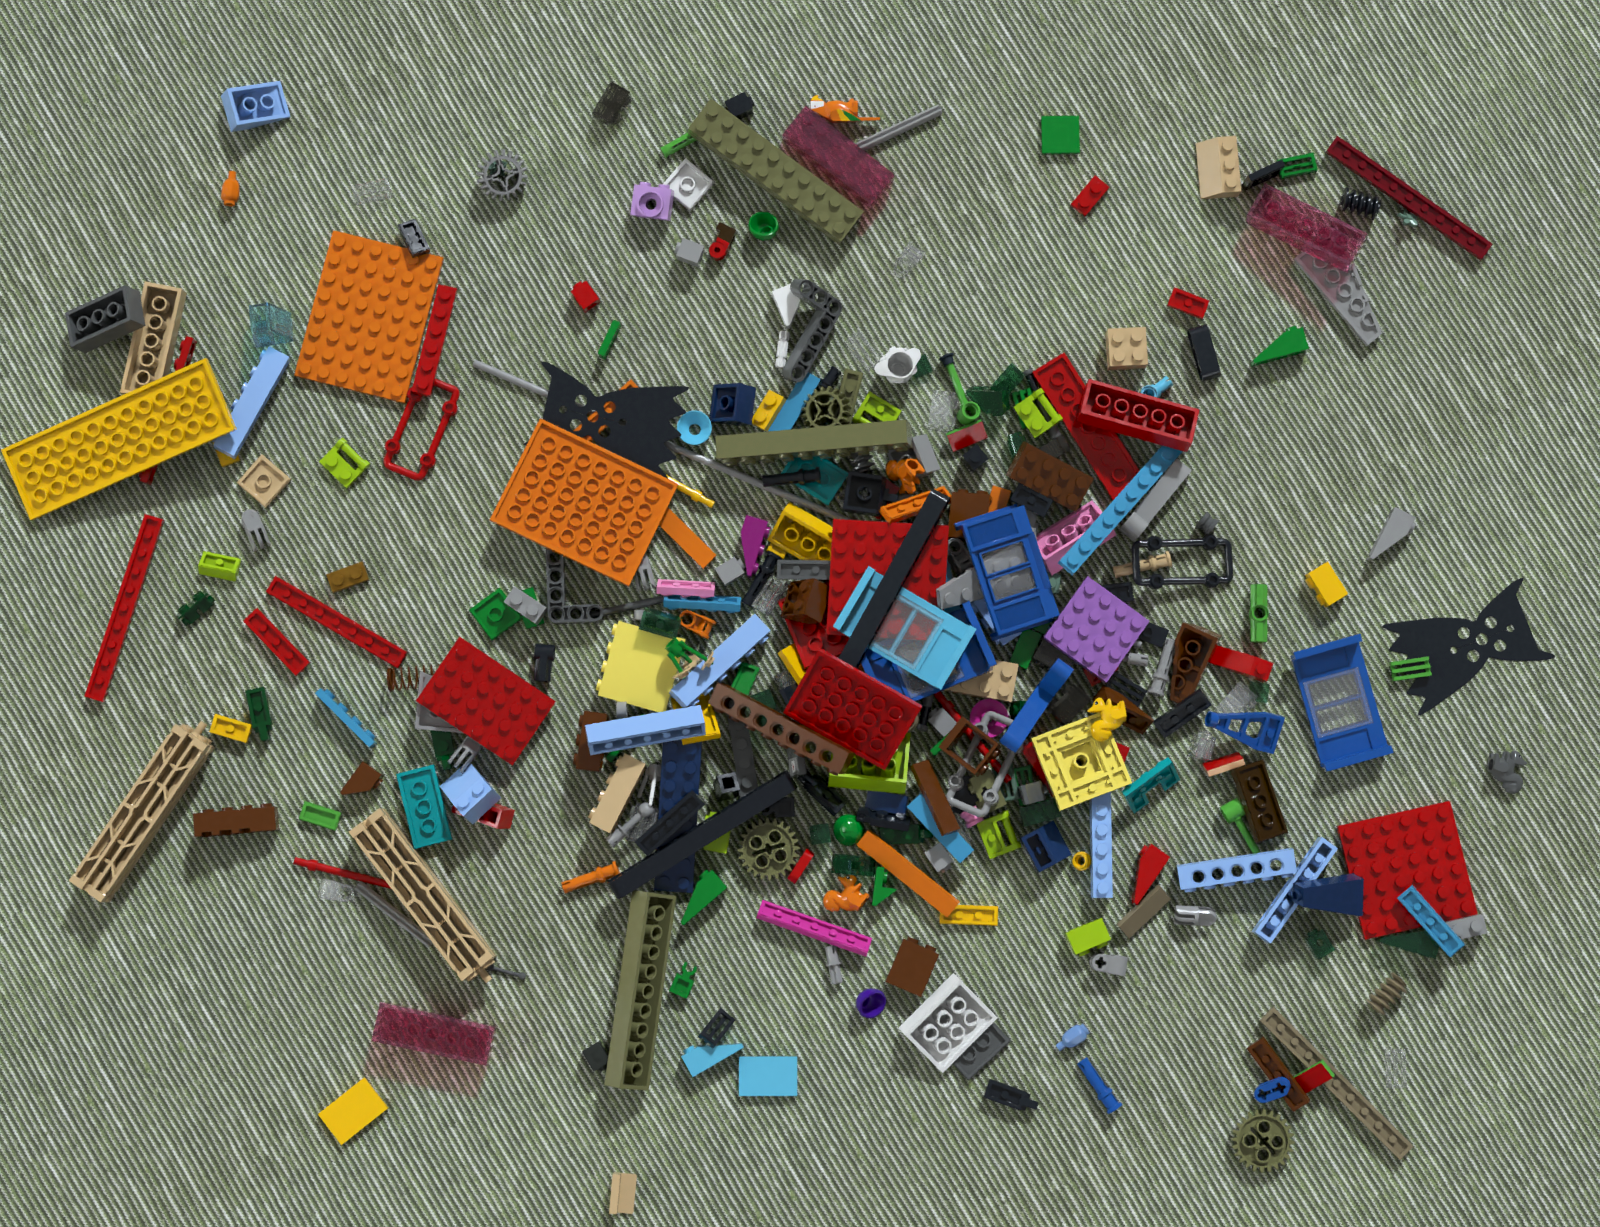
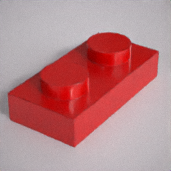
[1070,176,1109,217]
[1167,287,1209,319]

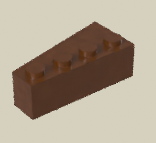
[193,803,279,838]

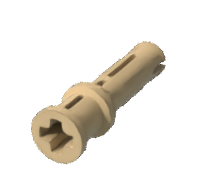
[1113,551,1172,578]

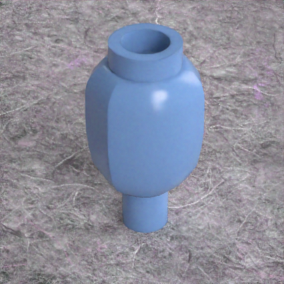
[1056,1024,1090,1051]

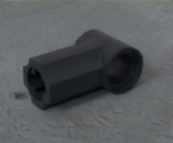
[534,643,555,682]

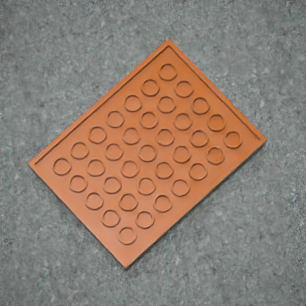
[294,230,444,404]
[490,418,679,587]

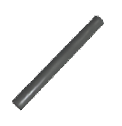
[590,595,664,619]

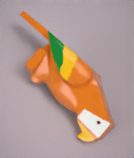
[810,95,880,123]

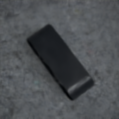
[1187,324,1221,382]

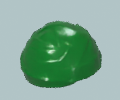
[748,212,779,241]
[833,814,864,846]

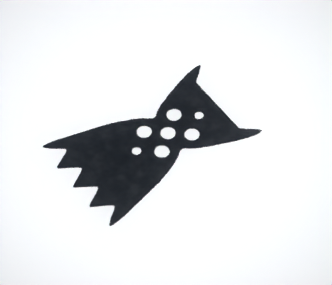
[524,362,689,478]
[1382,578,1555,716]

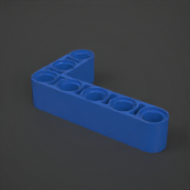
[999,658,1074,753]

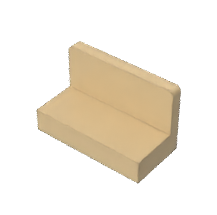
[609,1172,637,1214]

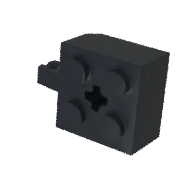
[842,471,898,517]

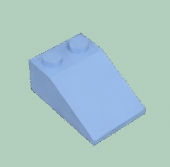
[221,81,290,132]
[440,763,501,824]

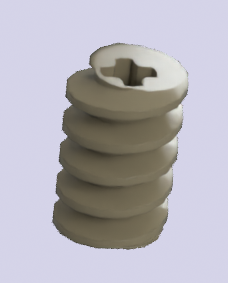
[1365,972,1407,1015]

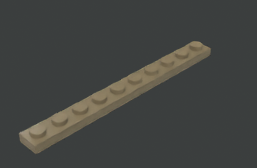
[1259,1007,1414,1160]

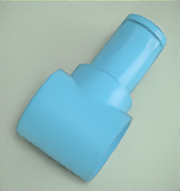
[1140,376,1173,398]

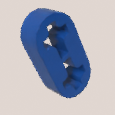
[1254,1077,1291,1103]

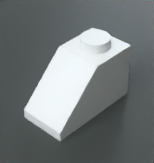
[772,284,800,330]

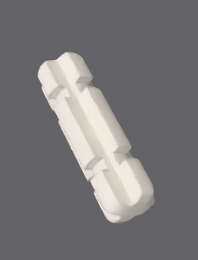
[775,331,790,368]

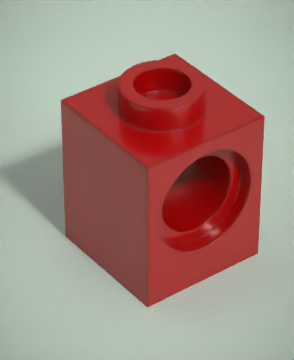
[571,281,600,313]

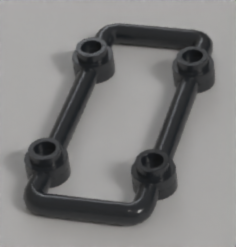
[1131,534,1233,590]

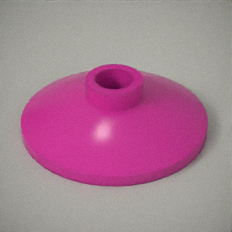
[970,699,1008,737]

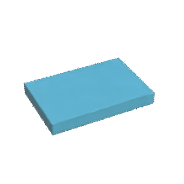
[739,1056,797,1096]

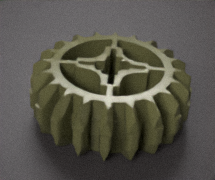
[801,386,852,428]

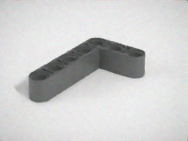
[782,279,842,382]
[546,548,604,625]

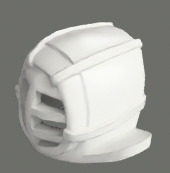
[874,346,921,384]

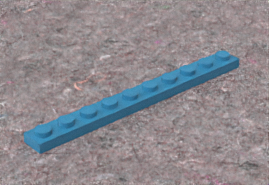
[1058,446,1183,575]

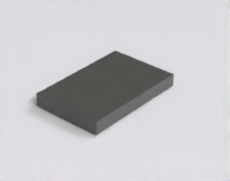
[953,1022,1011,1081]

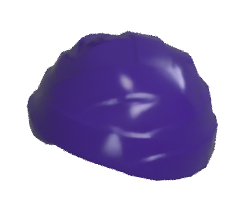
[855,988,886,1018]

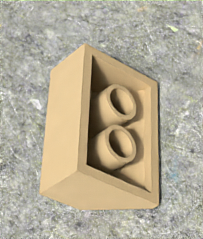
[1195,136,1241,199]

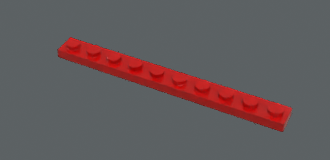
[84,514,165,702]

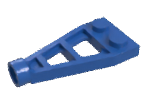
[1205,711,1285,754]

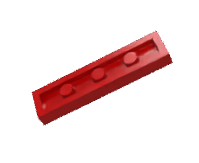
[243,608,310,676]

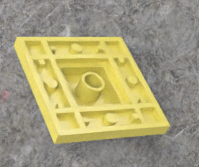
[1030,713,1132,811]

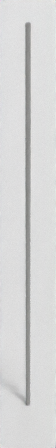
[472,359,1142,648]

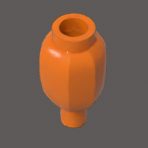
[221,171,240,207]

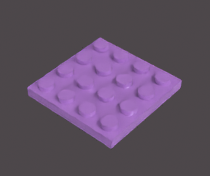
[1043,576,1149,683]

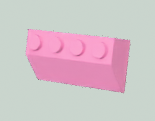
[1036,501,1116,575]

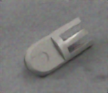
[241,509,271,552]
[634,553,656,593]
[447,736,482,773]
[1173,905,1217,926]

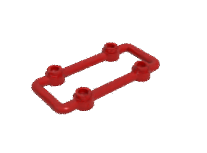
[383,379,460,481]

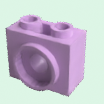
[630,182,674,221]

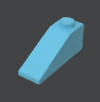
[681,1043,744,1077]

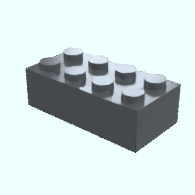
[65,285,146,353]

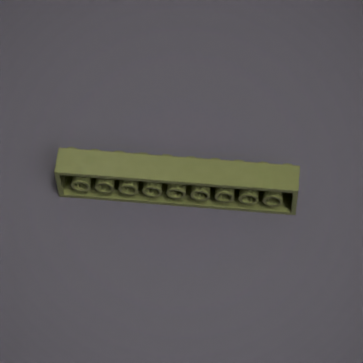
[688,98,864,246]
[715,420,912,467]
[604,890,676,1091]

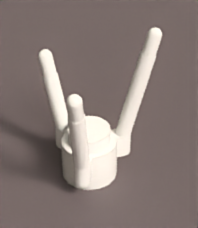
[637,764,661,806]

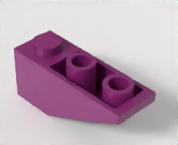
[741,515,771,578]

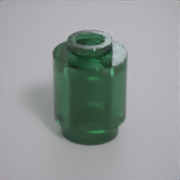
[1006,431,1027,459]

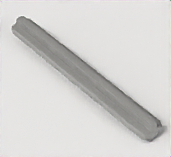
[856,105,942,153]
[355,882,433,947]

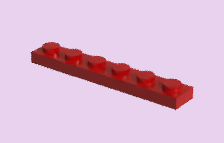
[411,284,458,397]

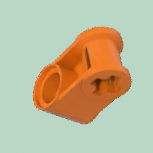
[679,610,717,640]

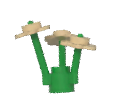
[665,638,715,680]

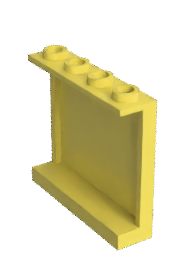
[596,620,686,712]

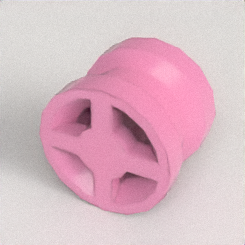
[959,805,984,828]

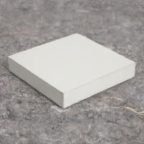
[663,158,714,211]

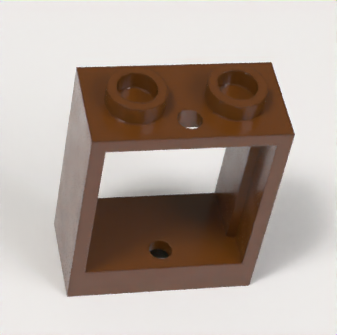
[939,716,1001,777]

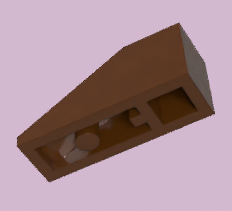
[1093,685,1154,735]

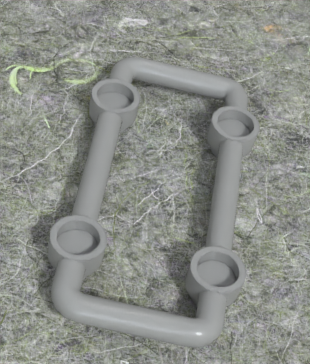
[946,711,1024,817]

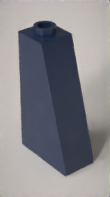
[1292,873,1364,916]

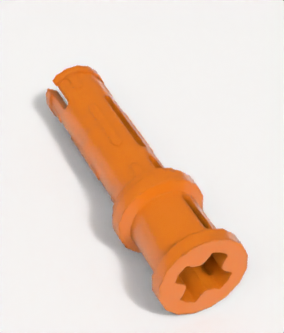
[561,861,620,894]

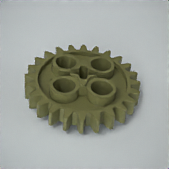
[737,818,800,881]
[1230,1108,1295,1173]

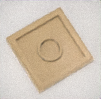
[237,454,292,508]

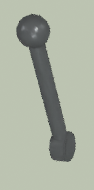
[487,964,526,980]

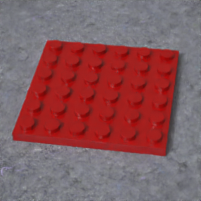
[826,519,949,641]
[1336,801,1478,940]

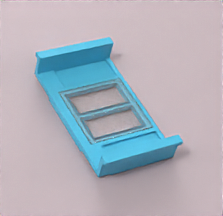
[833,566,976,690]

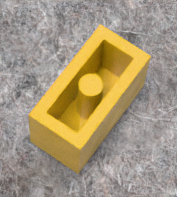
[1305,561,1348,608]

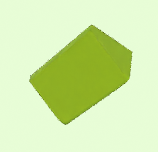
[198,551,241,582]

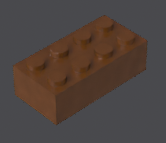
[1005,441,1094,512]

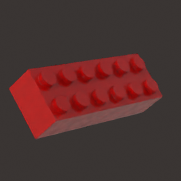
[1076,379,1200,452]

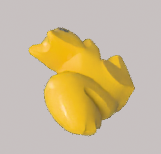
[1087,698,1127,741]

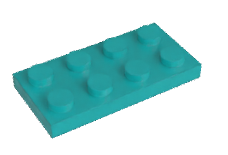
[396,764,453,849]

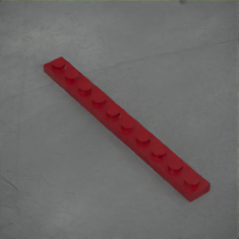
[1325,136,1493,261]

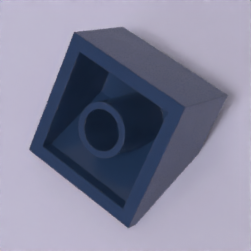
[709,383,756,426]

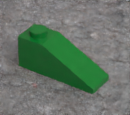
[1250,326,1309,367]
[681,870,728,926]

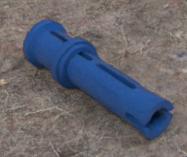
[1077,1057,1122,1114]

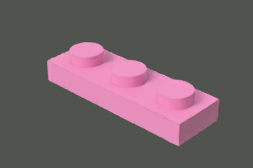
[657,579,715,598]

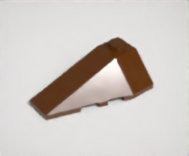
[1170,622,1222,703]

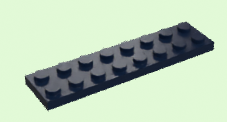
[654,739,702,893]

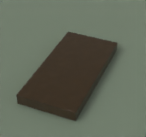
[1230,759,1288,844]

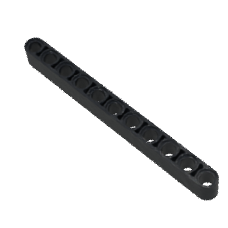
[839,489,950,669]
[607,770,798,899]

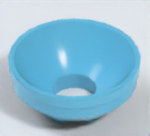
[677,410,712,445]

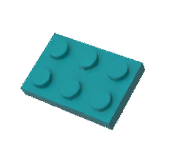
[781,456,848,506]

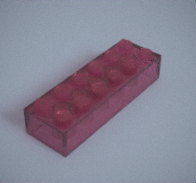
[782,106,895,209]
[1246,183,1368,273]
[371,1001,497,1066]

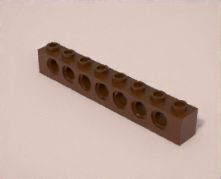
[708,683,855,776]

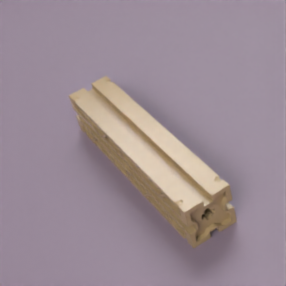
[69,721,215,902]
[349,808,497,983]

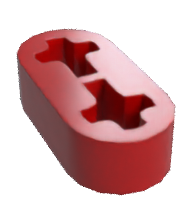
[787,849,815,884]

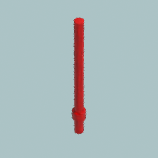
[934,692,1012,784]
[293,857,391,889]

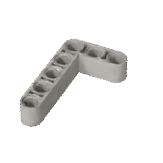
[1119,459,1192,542]

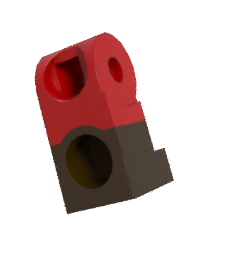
[709,222,737,261]

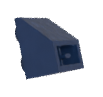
[1019,820,1072,873]

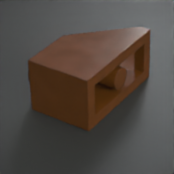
[340,761,384,795]

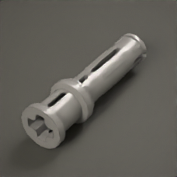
[1148,638,1175,697]

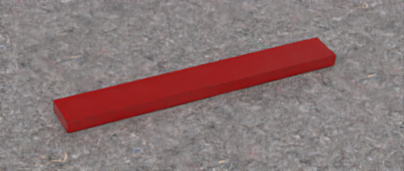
[266,576,408,669]

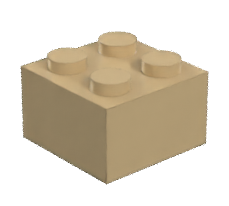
[1105,327,1148,370]

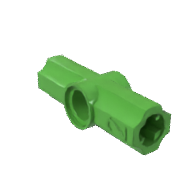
[1249,584,1269,643]

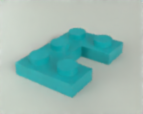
[1121,757,1180,814]

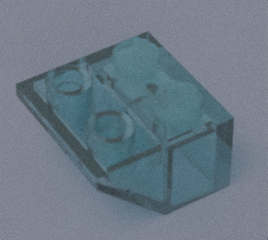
[249,302,294,348]

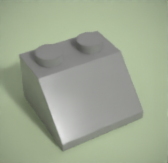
[887,434,941,486]

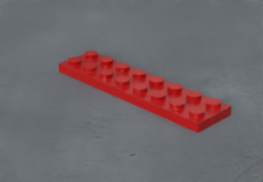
[1032,353,1140,501]

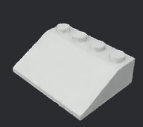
[899,973,997,1073]

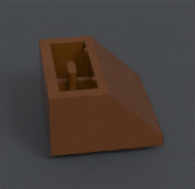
[780,578,829,624]

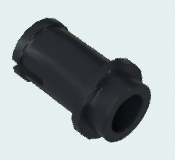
[819,366,841,390]

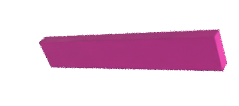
[756,900,872,957]

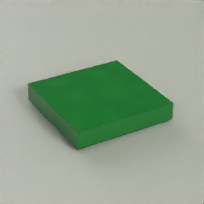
[1041,116,1080,155]
[469,587,523,641]

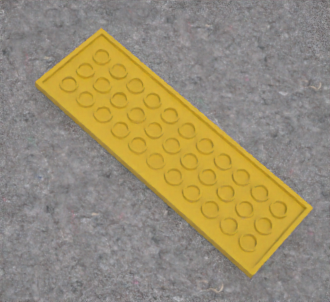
[1,358,237,520]

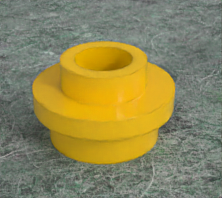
[1072,851,1091,871]

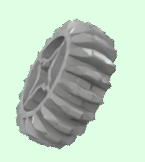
[476,149,528,201]

